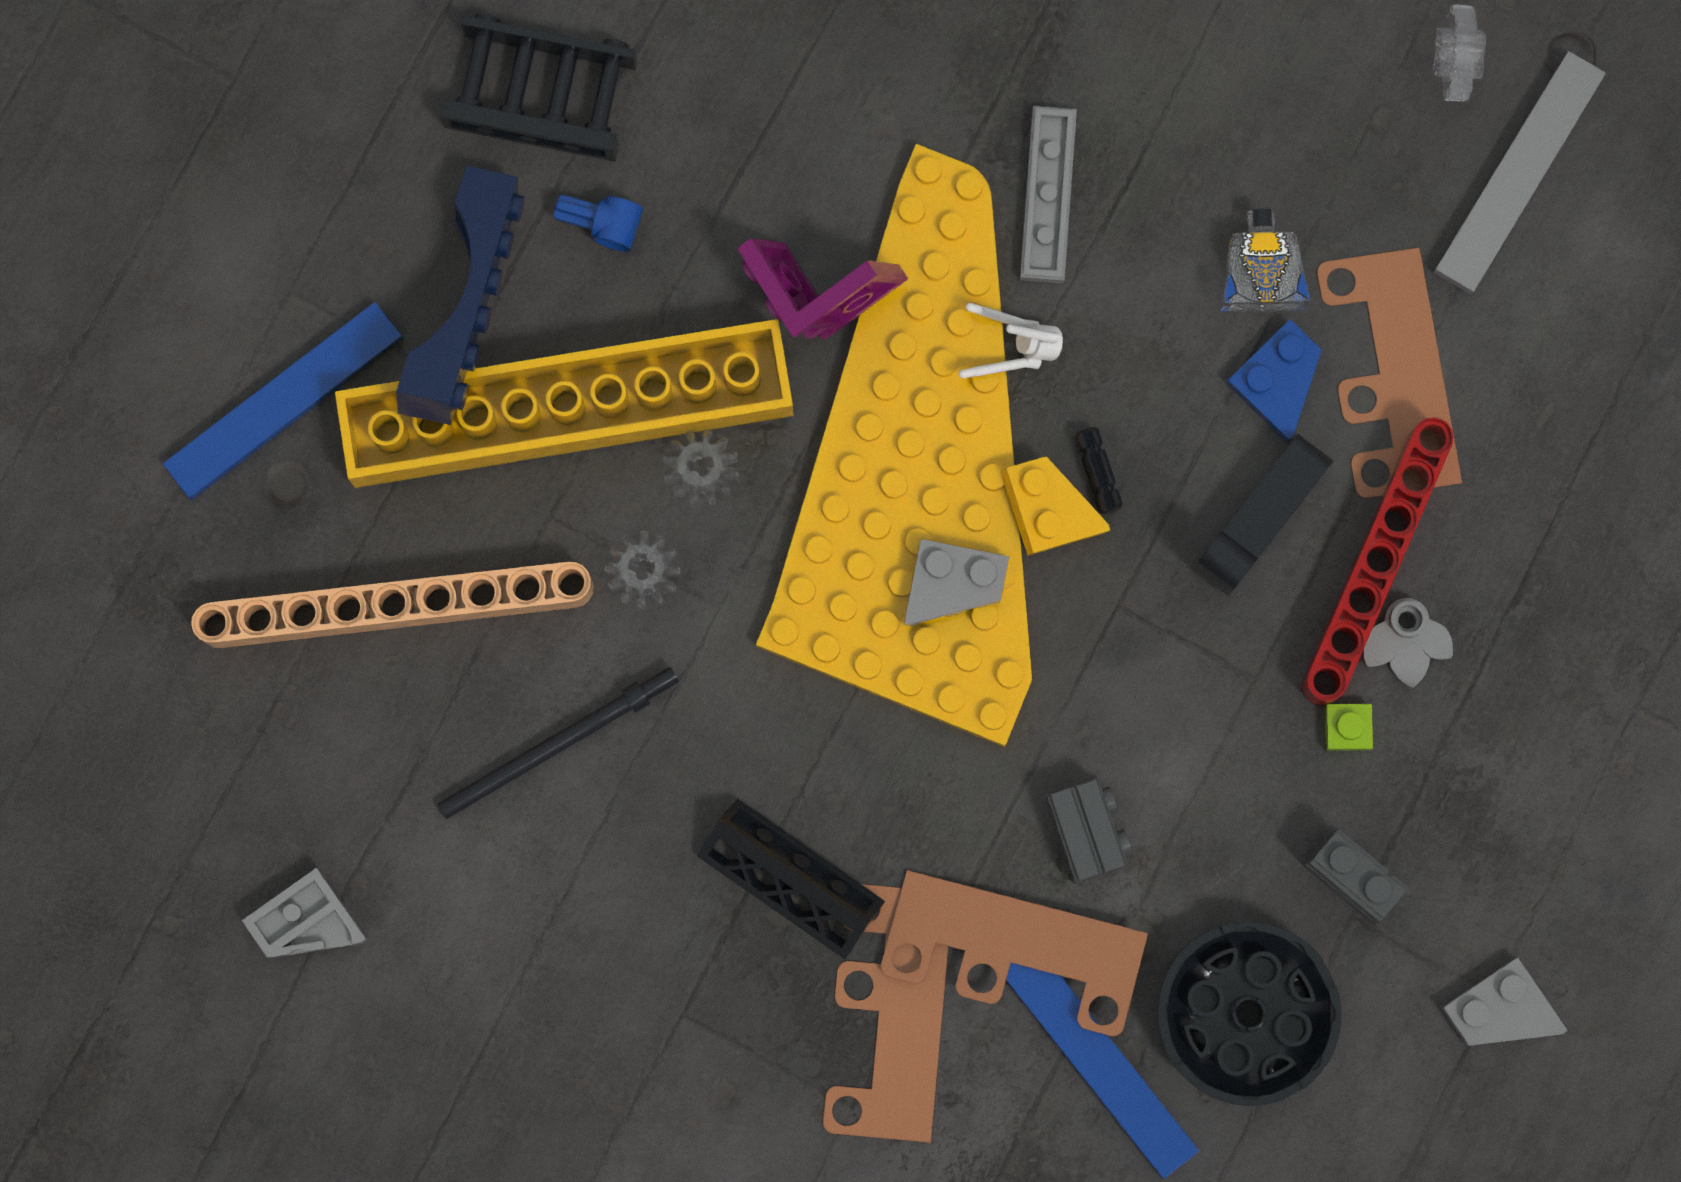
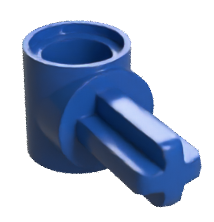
[554,195,644,252]

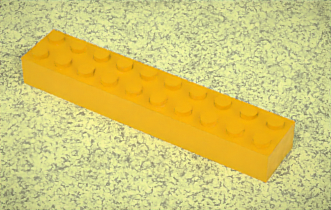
[335,319,794,488]

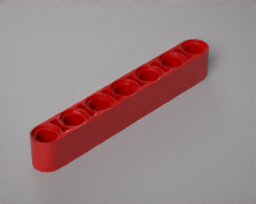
[1302,417,1454,706]

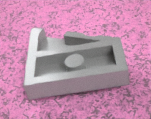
[904,539,1009,627]
[241,868,368,958]

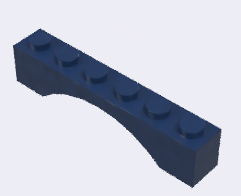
[396,166,525,425]

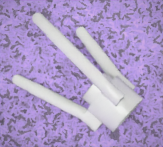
[958,303,1063,378]

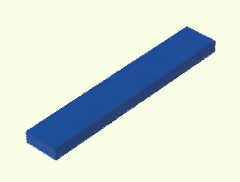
[163,302,403,501]
[1006,963,1199,1179]

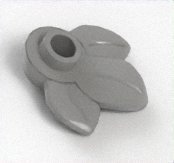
[1363,598,1453,688]

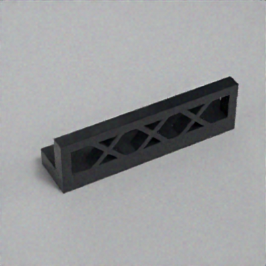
[697,799,885,959]

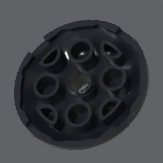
[1158,922,1341,1106]

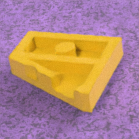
[1001,456,1110,556]

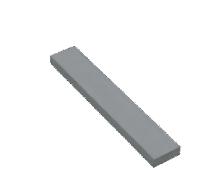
[1433,51,1606,295]

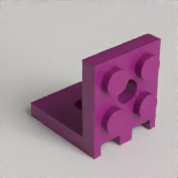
[737,238,908,340]

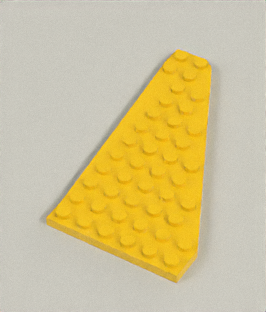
[756,144,1032,748]

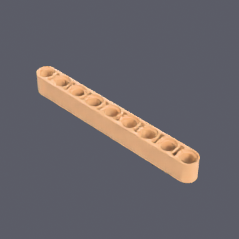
[191,562,594,648]

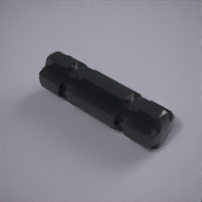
[1075,427,1122,514]

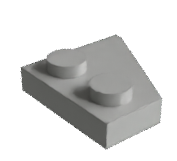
[1441,957,1568,1046]

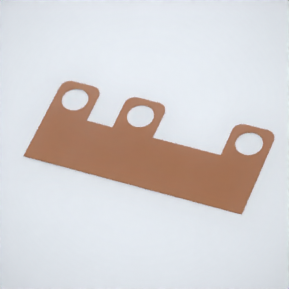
[1317,247,1462,498]
[881,870,1148,1036]
[823,884,948,1143]

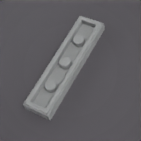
[1020,106,1077,284]

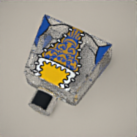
[1220,209,1309,312]

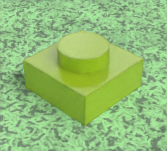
[1325,704,1373,751]

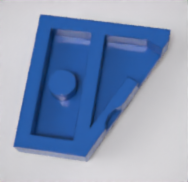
[1226,319,1322,442]

